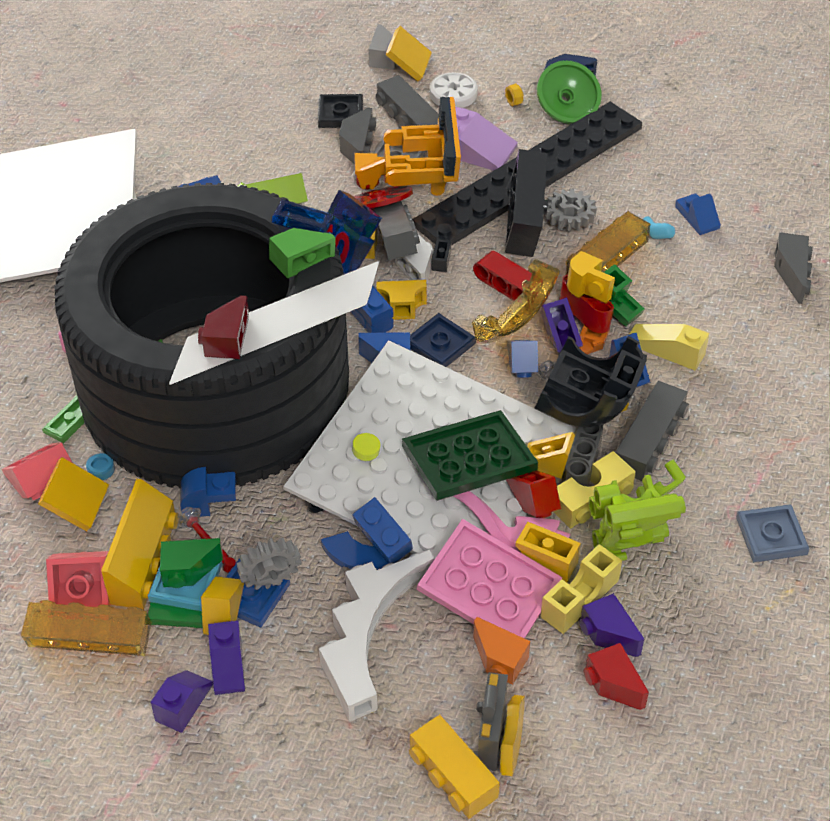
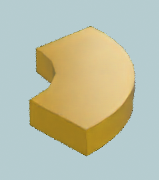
[500,695,525,776]

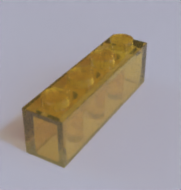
[566,211,651,275]
[21,600,151,656]

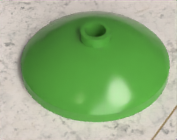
[537,61,602,124]

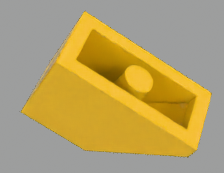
[515,522,581,583]

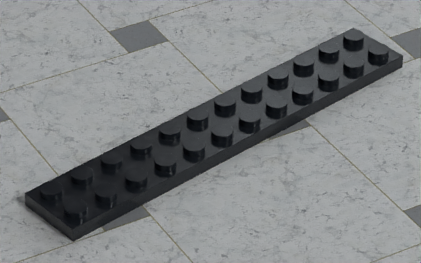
[412,101,642,246]

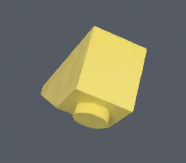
[629,324,710,371]

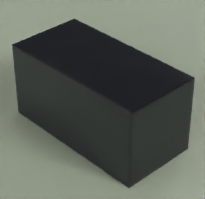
[432,239,451,272]

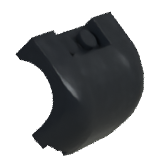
[534,336,647,427]

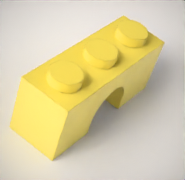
[553,451,636,529]
[541,544,622,634]

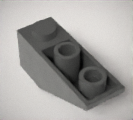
[774,232,813,304]

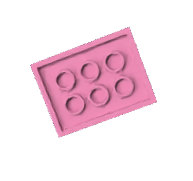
[416,519,562,638]

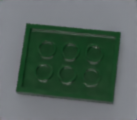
[402,410,538,501]

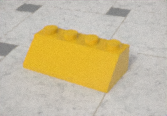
[101,478,179,610]

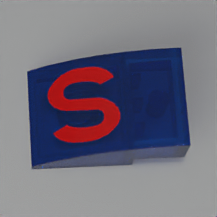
[325,190,382,275]

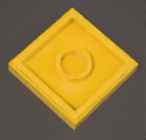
[385,26,432,81]
[38,457,109,532]

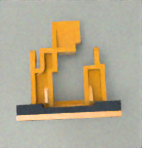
[354,97,461,196]

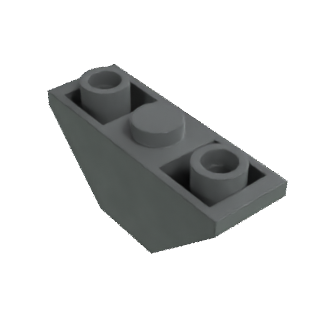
[339,108,376,164]

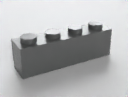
[375,75,438,127]
[373,201,420,260]
[616,380,689,481]

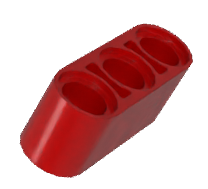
[473,251,543,305]
[559,274,614,333]

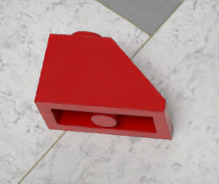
[506,471,561,518]
[584,643,649,710]

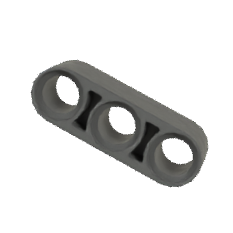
[564,425,603,487]

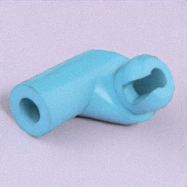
[640,216,676,239]

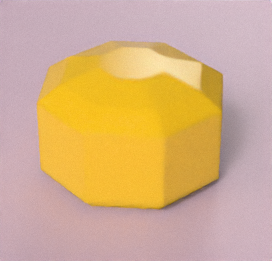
[505,83,524,107]

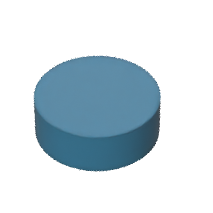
[86,453,115,480]

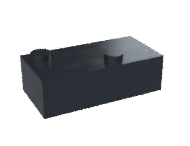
[505,149,548,257]

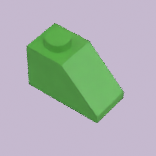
[269,228,335,278]

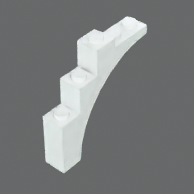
[319,550,435,722]

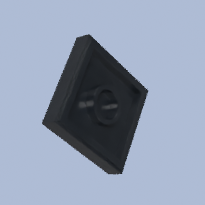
[318,94,363,128]

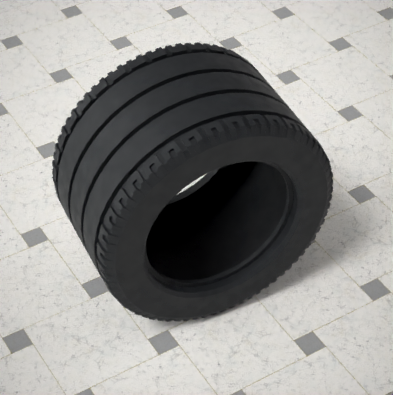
[55,183,349,489]

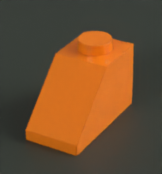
[473,617,531,685]

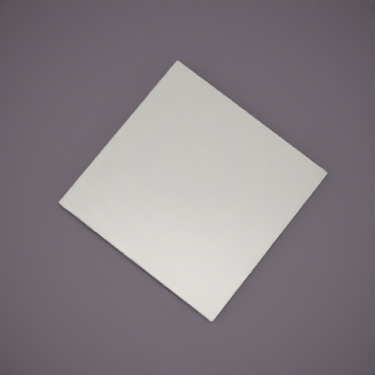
[0,129,137,283]
[283,341,577,558]

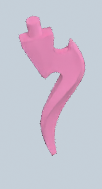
[454,491,571,552]

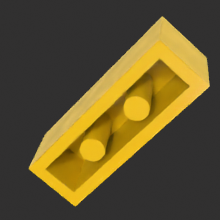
[409,714,500,819]

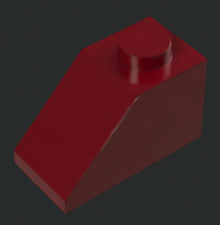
[198,296,249,359]

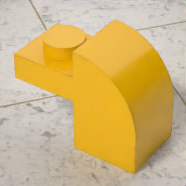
[567,251,615,303]

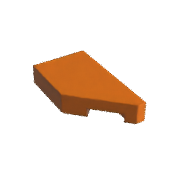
[579,325,610,354]

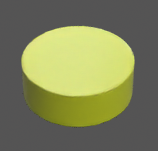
[352,433,381,461]

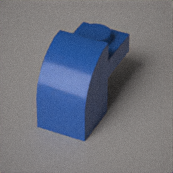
[180,467,236,518]

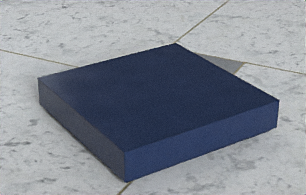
[410,313,476,367]

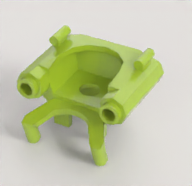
[589,459,686,561]

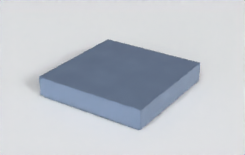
[736,504,810,563]

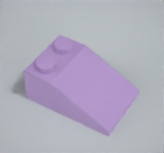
[455,107,518,170]

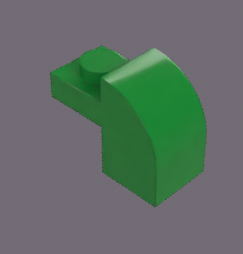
[603,264,645,327]

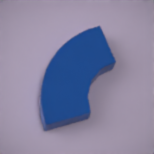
[321,531,388,570]

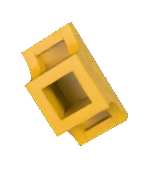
[376,280,427,320]

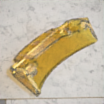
[472,259,560,343]

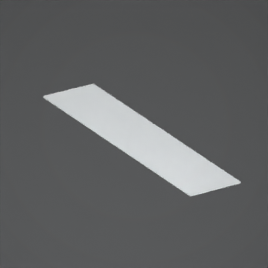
[169,261,379,385]

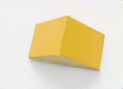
[527,432,575,479]
[201,576,244,635]

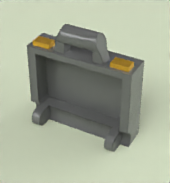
[473,672,508,771]

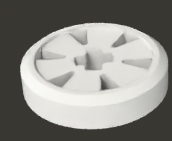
[430,72,478,108]

